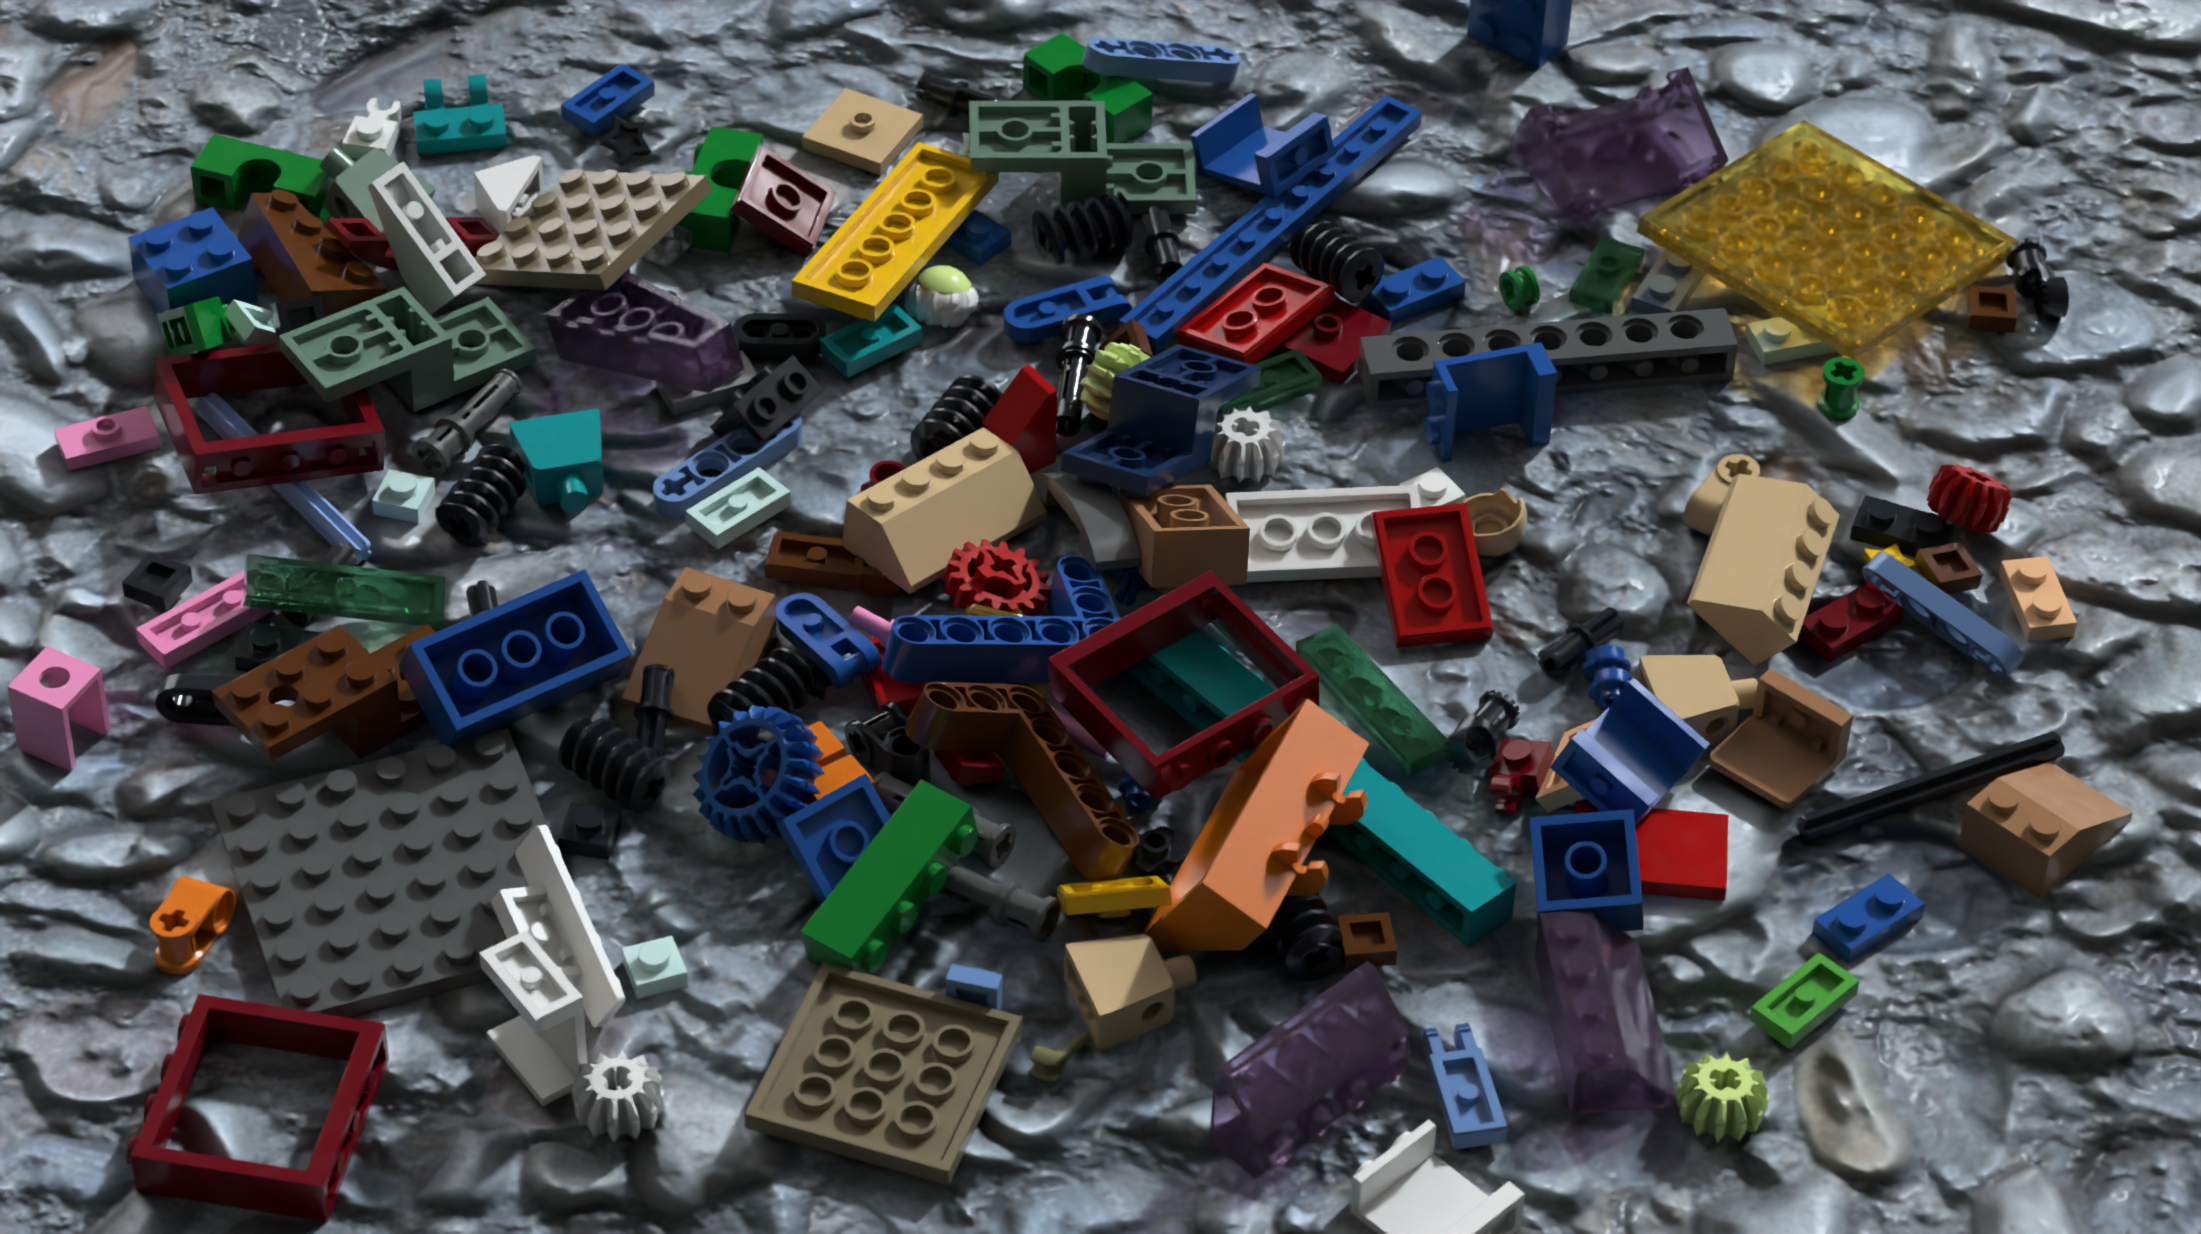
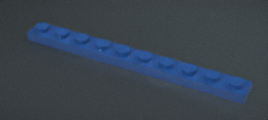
[1119,95,1422,353]

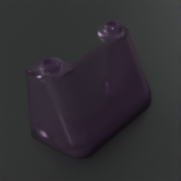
[1510,67,1729,222]

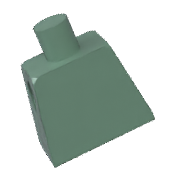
[320,147,436,234]

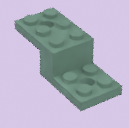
[969,101,1196,215]
[279,287,537,412]

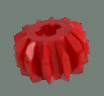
[1927,463,2012,534]

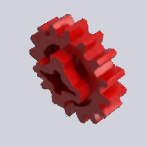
[943,539,1051,616]

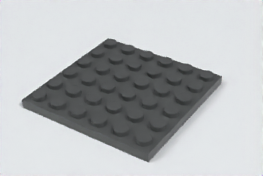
[210,728,552,1017]

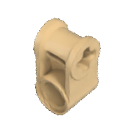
[1683,454,1760,537]

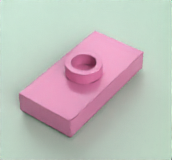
[54,406,161,471]

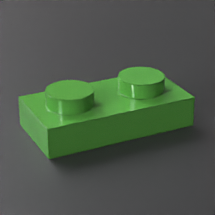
[1749,952,1860,1049]

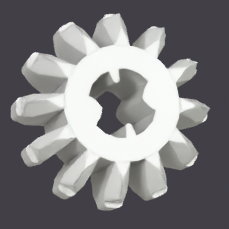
[1208,406,1285,484]
[572,1049,665,1143]

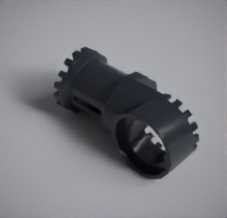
[2005,238,2069,319]
[1445,689,1520,775]

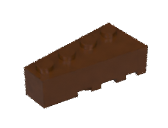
[237,190,388,317]

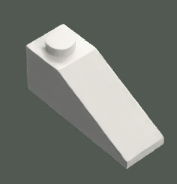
[368,161,486,315]

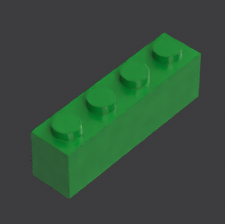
[800,779,978,974]

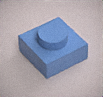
[946,964,1003,1011]

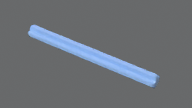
[197,393,372,565]

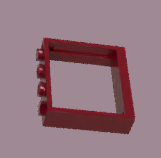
[153,343,385,494]
[1047,570,1319,801]
[126,994,389,1222]

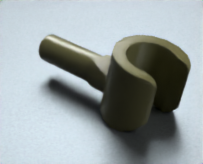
[1029,1031,1092,1084]

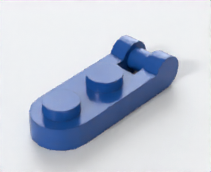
[1003,275,1132,344]
[776,593,882,689]

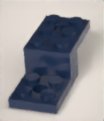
[1060,344,1262,498]

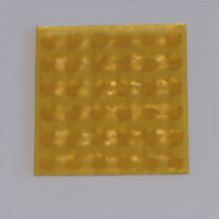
[1636,120,2018,360]

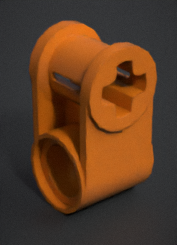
[150,876,236,975]

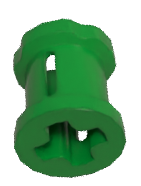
[1817,357,1865,420]

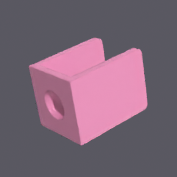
[7,646,110,771]

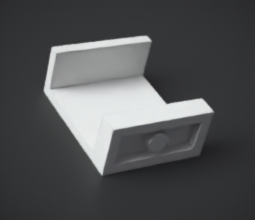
[479,930,588,1106]
[1350,1119,1525,1234]

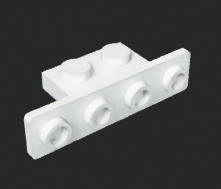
[490,825,625,1027]

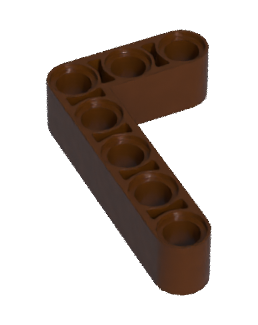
[904,682,1140,882]

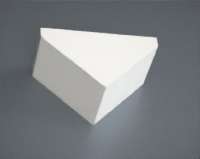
[474,155,544,234]

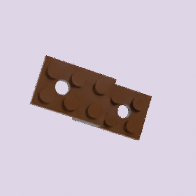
[212,624,436,762]

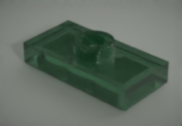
[1569,236,1645,314]

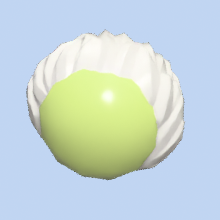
[904,265,978,328]

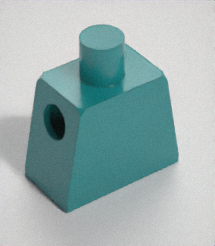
[509,408,604,513]

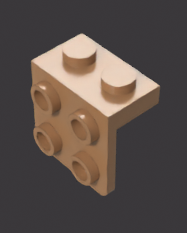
[1709,668,1853,809]

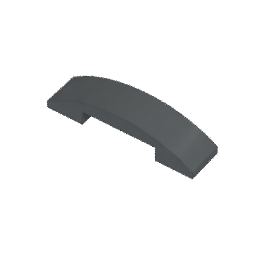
[1031,471,1142,571]

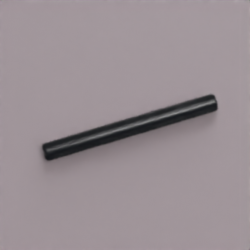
[1796,731,2065,843]

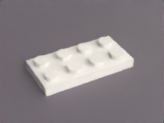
[1225,485,1421,582]

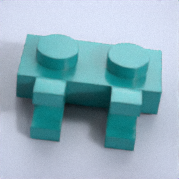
[413,74,507,155]

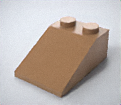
[1117,485,1250,593]
[622,567,777,733]
[1958,762,2133,899]

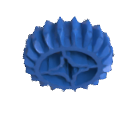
[692,705,825,844]

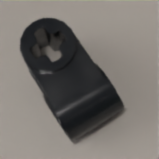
[844,702,931,787]

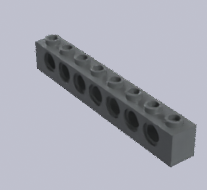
[1358,308,1738,409]

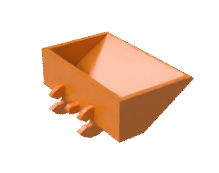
[1141,698,1370,951]

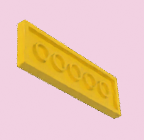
[791,142,999,322]

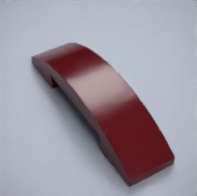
[325,217,500,271]

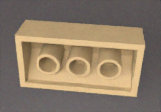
[842,427,1047,594]
[1687,474,1840,666]

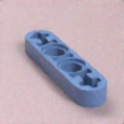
[1082,37,1241,83]
[653,413,802,519]
[1862,551,2024,679]

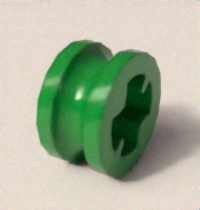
[1499,265,1540,311]

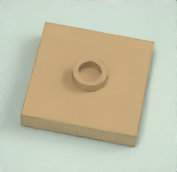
[802,88,923,176]

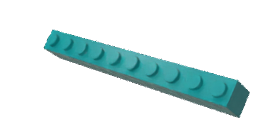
[1125,630,1516,947]

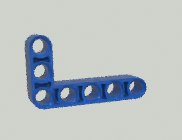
[882,555,1120,684]

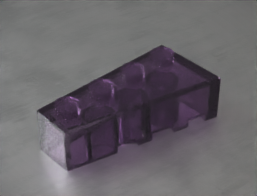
[545,272,745,393]

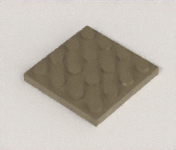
[474,168,712,290]
[745,962,1022,1185]

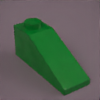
[157,296,235,356]

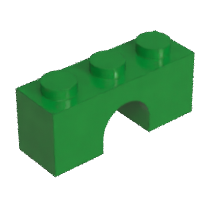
[1023,32,1153,143]
[675,126,763,253]
[190,134,333,224]

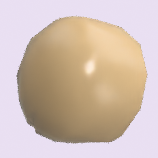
[1462,488,1527,558]

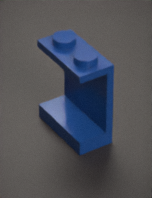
[1190,93,1336,197]
[1423,342,1557,463]
[1550,677,1710,826]

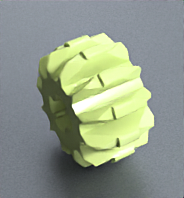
[1080,342,1150,422]
[1676,1051,1769,1143]

